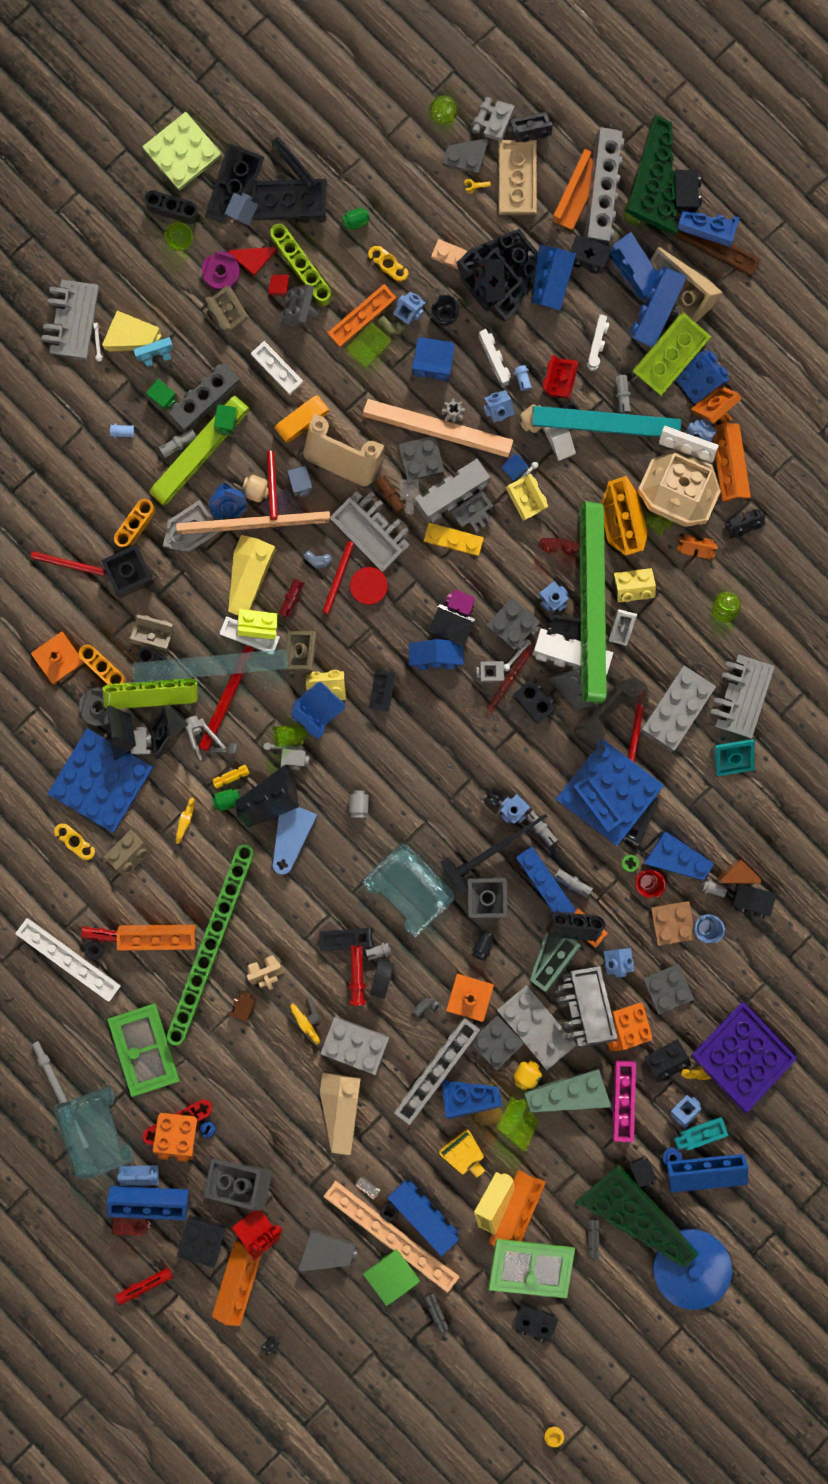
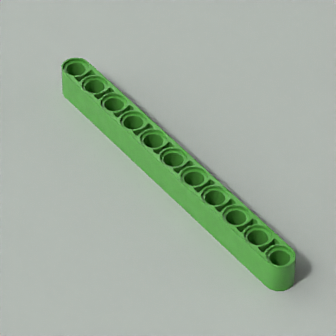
[580,501,606,704]
[167,845,254,1045]

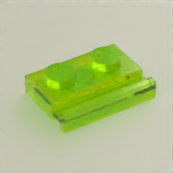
[346,322,392,369]

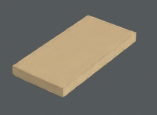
[499,140,537,215]

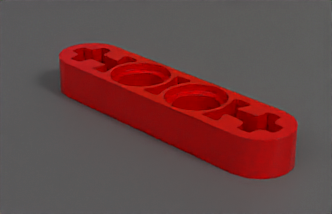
[142,1099,213,1145]

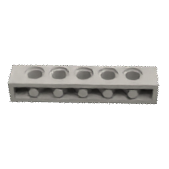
[584,127,624,245]
[394,1017,480,1125]

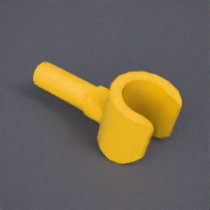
[464,179,491,193]

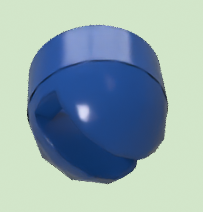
[200,1122,216,1138]

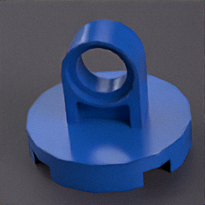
[208,482,247,520]

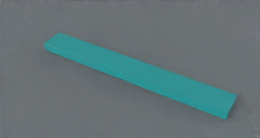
[532,406,681,438]

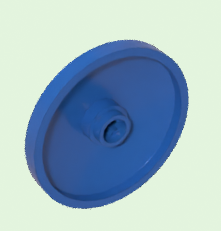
[653,1229,732,1310]

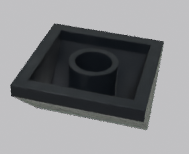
[429,604,475,646]
[107,706,136,760]
[150,706,188,759]

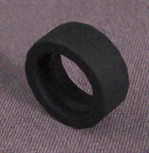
[370,960,394,999]

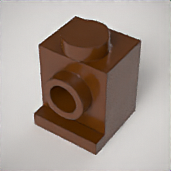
[229,991,256,1022]

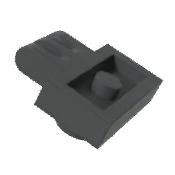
[451,491,493,533]

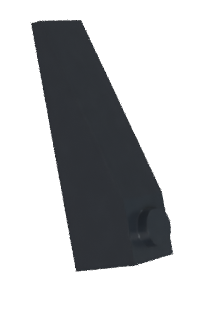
[205,143,265,223]

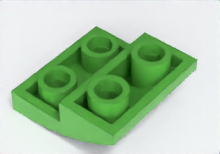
[363,1249,420,1306]

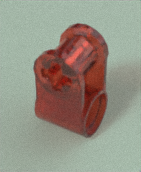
[112,1217,151,1236]

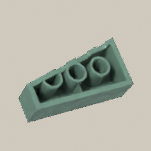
[523,1068,611,1112]

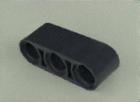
[145,190,199,224]
[546,912,606,941]

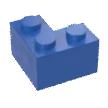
[409,639,463,670]

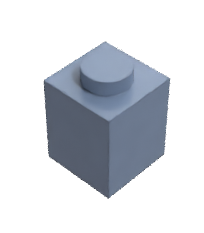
[225,193,258,225]
[288,466,313,497]

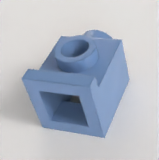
[671,1095,701,1129]

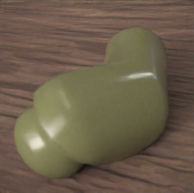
[378,316,406,334]

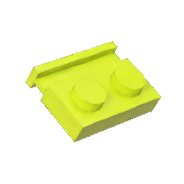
[237,609,277,640]

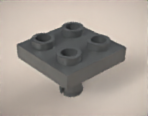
[280,284,320,327]

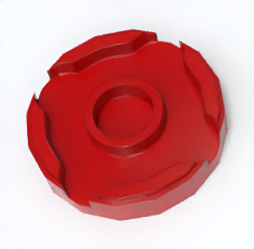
[350,567,388,605]

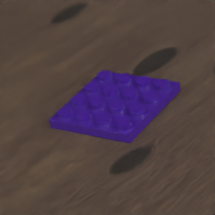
[690,1002,797,1113]

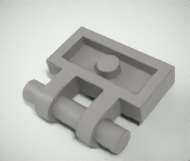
[472,97,515,142]

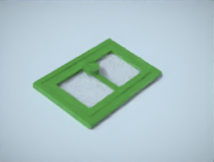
[107,1003,180,1097]
[488,1239,575,1298]

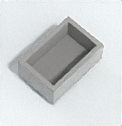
[321,1016,389,1075]

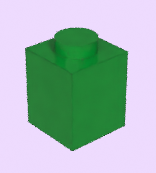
[146,379,178,412]
[214,404,238,436]

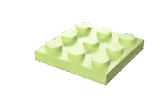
[142,112,222,191]

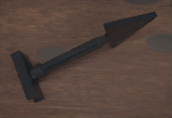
[441,813,548,894]

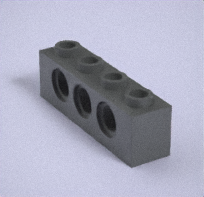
[169,362,241,432]

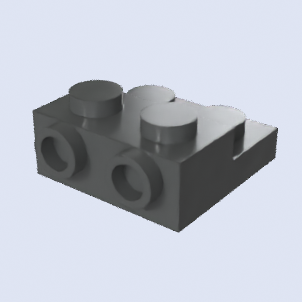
[486,598,540,651]

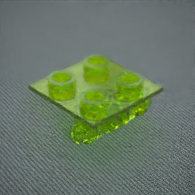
[496,1097,540,1152]

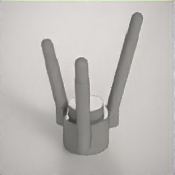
[185,716,225,760]

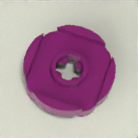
[202,252,240,291]

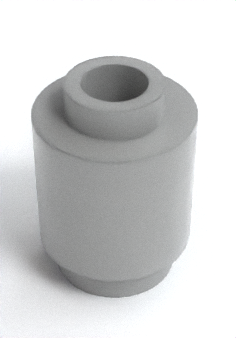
[349,790,369,818]

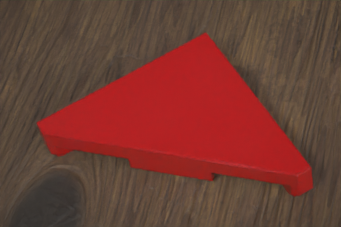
[228,247,277,276]

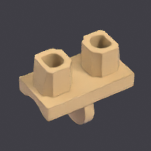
[247,955,284,990]

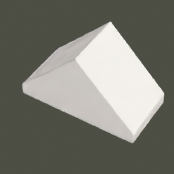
[543,427,576,461]
[609,609,637,646]

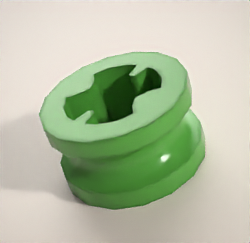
[621,855,639,872]

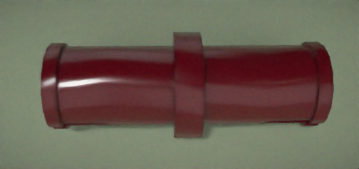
[279,578,305,618]

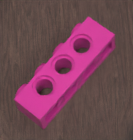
[612,1060,636,1142]

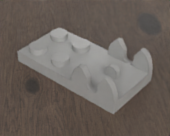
[497,985,576,1070]

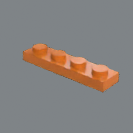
[327,284,397,348]

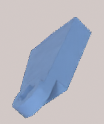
[273,807,318,874]

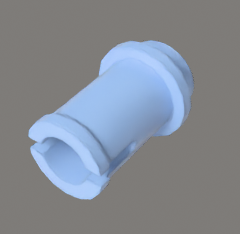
[514,366,532,391]
[110,423,134,439]

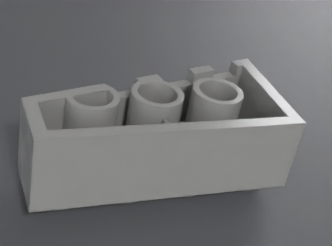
[415,459,490,524]

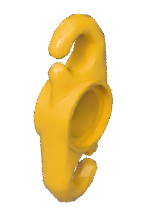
[368,246,409,281]
[176,798,195,844]
[54,823,95,860]
[290,1004,320,1045]
[680,1066,711,1080]

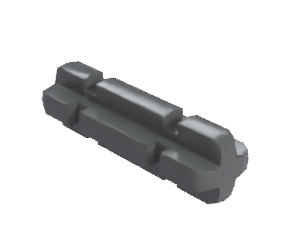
[588,1219,599,1259]
[425,1294,448,1333]

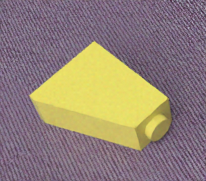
[102,311,162,352]
[474,1172,515,1235]

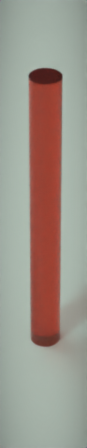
[486,645,534,712]

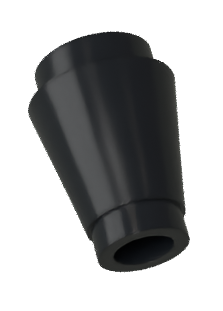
[472,931,494,961]

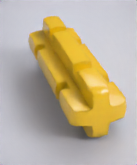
[212,765,249,788]

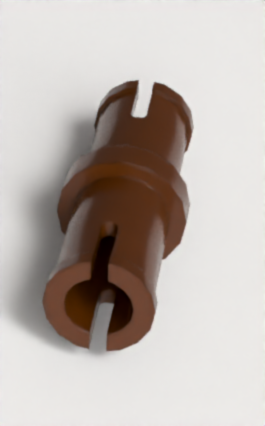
[375,476,405,514]

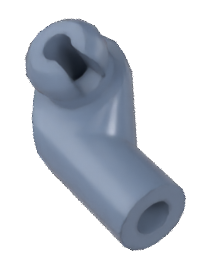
[303,550,332,568]

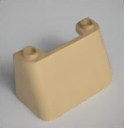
[303,413,385,487]

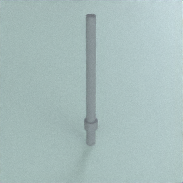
[32,1041,89,1150]

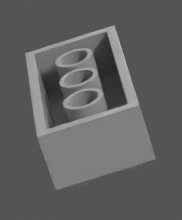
[640,666,716,752]

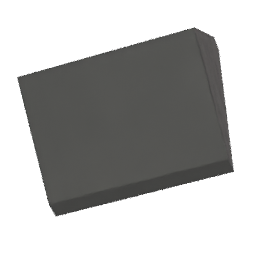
[468,878,508,918]

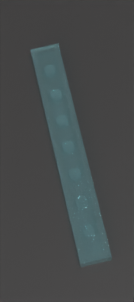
[132,649,288,683]

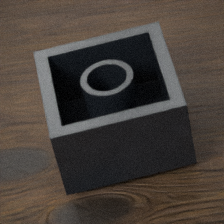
[101,545,155,598]
[176,1215,227,1268]

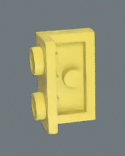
[505,474,548,521]
[614,568,656,602]
[306,670,346,700]

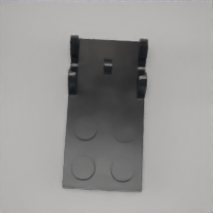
[252,179,328,223]

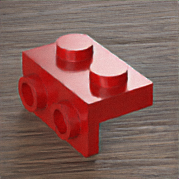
[542,355,579,399]

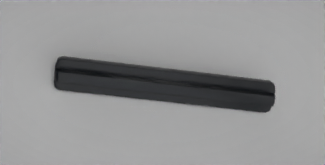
[271,137,317,190]

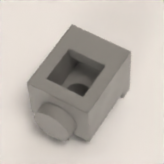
[476,661,504,683]
[131,727,152,755]
[281,749,310,770]

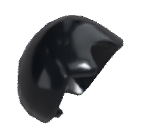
[431,295,459,326]

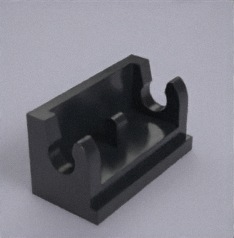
[546,614,581,641]
[368,670,396,712]

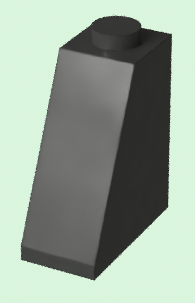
[299,1229,358,1271]

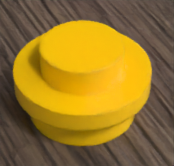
[544,1427,564,1448]

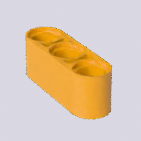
[275,395,330,443]
[114,499,155,550]
[79,645,126,684]

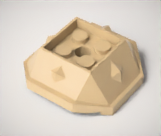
[637,450,721,527]

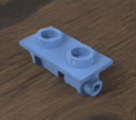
[118,1165,159,1186]

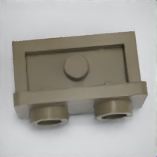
[205,286,249,331]
[130,614,174,653]
[104,829,152,877]

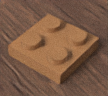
[650,901,696,946]

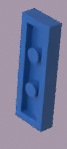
[573,775,624,833]

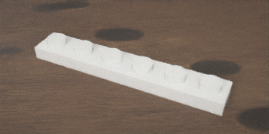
[15,918,121,1002]

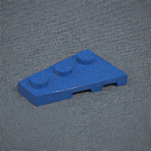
[677,211,740,247]

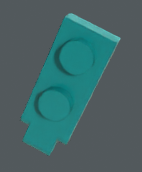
[673,1116,729,1151]

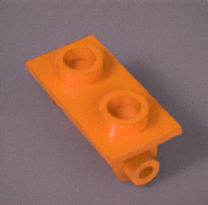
[677,534,718,559]

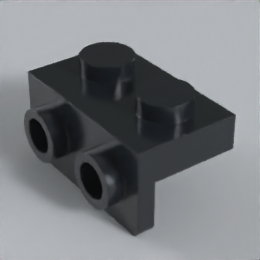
[510,112,553,143]
[644,1039,691,1083]

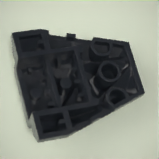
[456,229,538,321]

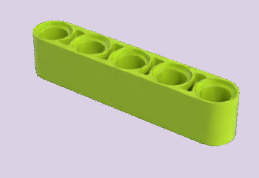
[270,224,331,306]
[102,678,198,709]

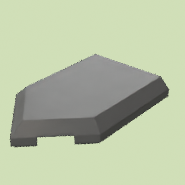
[163,500,221,552]

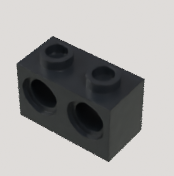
[512,679,556,725]

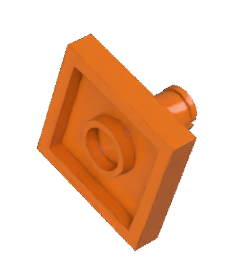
[691,386,742,424]
[31,632,84,685]
[446,974,494,1022]

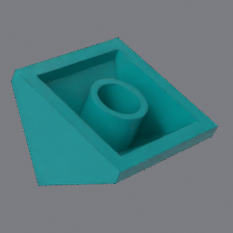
[711,739,755,776]

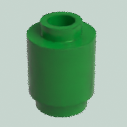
[342,207,371,231]
[212,788,240,812]

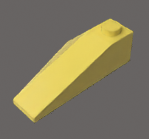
[228,535,276,616]

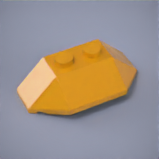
[601,476,648,556]

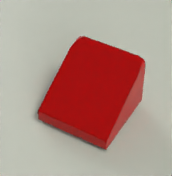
[268,275,290,297]

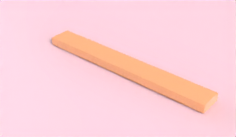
[363,399,513,457]
[176,511,330,535]
[324,1180,459,1293]

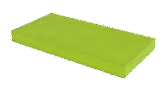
[632,312,711,396]

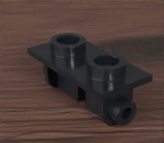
[725,509,765,539]

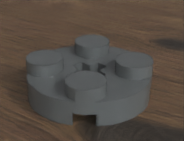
[79,688,109,726]

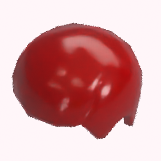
[635,869,666,898]

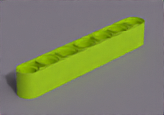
[149,396,250,506]

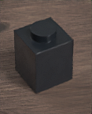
[628,1155,657,1188]

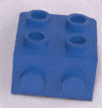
[412,337,455,381]
[676,350,730,403]
[291,682,345,739]

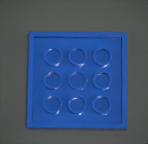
[47,728,154,833]
[556,739,664,846]

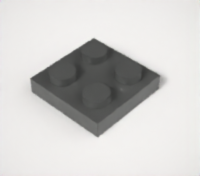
[399,436,444,482]
[643,964,694,1015]
[470,1015,524,1071]

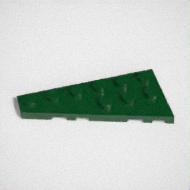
[625,114,678,235]
[575,1165,699,1268]

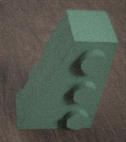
[530,931,582,993]

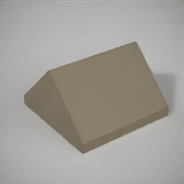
[283,631,317,673]

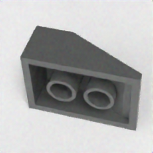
[204,1158,272,1210]

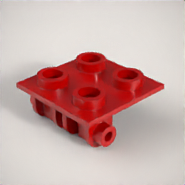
[232,1210,282,1260]

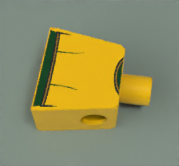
[439,1127,485,1178]

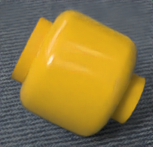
[513,1060,542,1091]

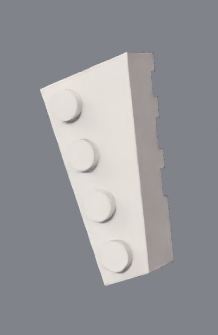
[532,629,613,675]

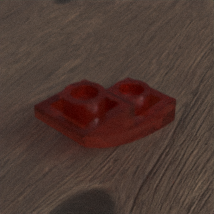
[539,538,581,555]

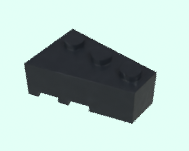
[235,766,299,828]

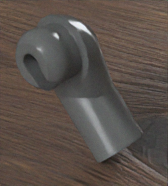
[412,998,441,1017]

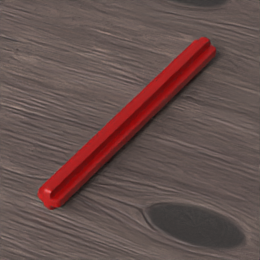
[199,645,254,751]

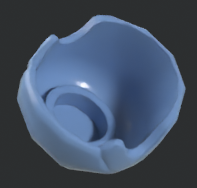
[693,914,725,943]

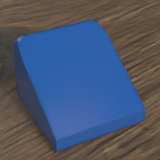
[501,453,528,482]

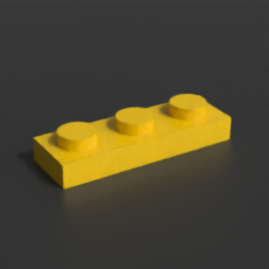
[424,523,484,557]

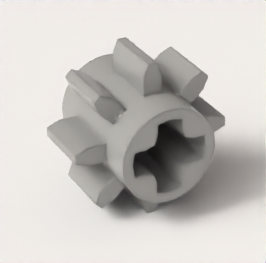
[442,399,465,424]

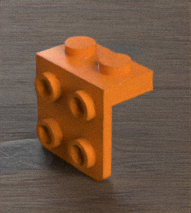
[607,1003,652,1052]
[153,1113,197,1162]

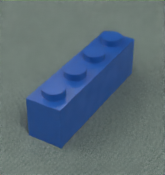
[630,266,687,347]
[515,846,576,914]
[667,1154,748,1193]
[388,1179,459,1256]
[107,1186,189,1221]

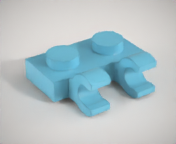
[133,337,174,367]

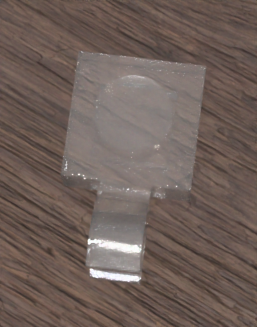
[399,479,419,514]

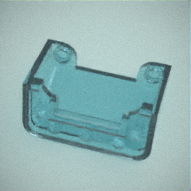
[362,843,455,937]
[54,1086,134,1180]

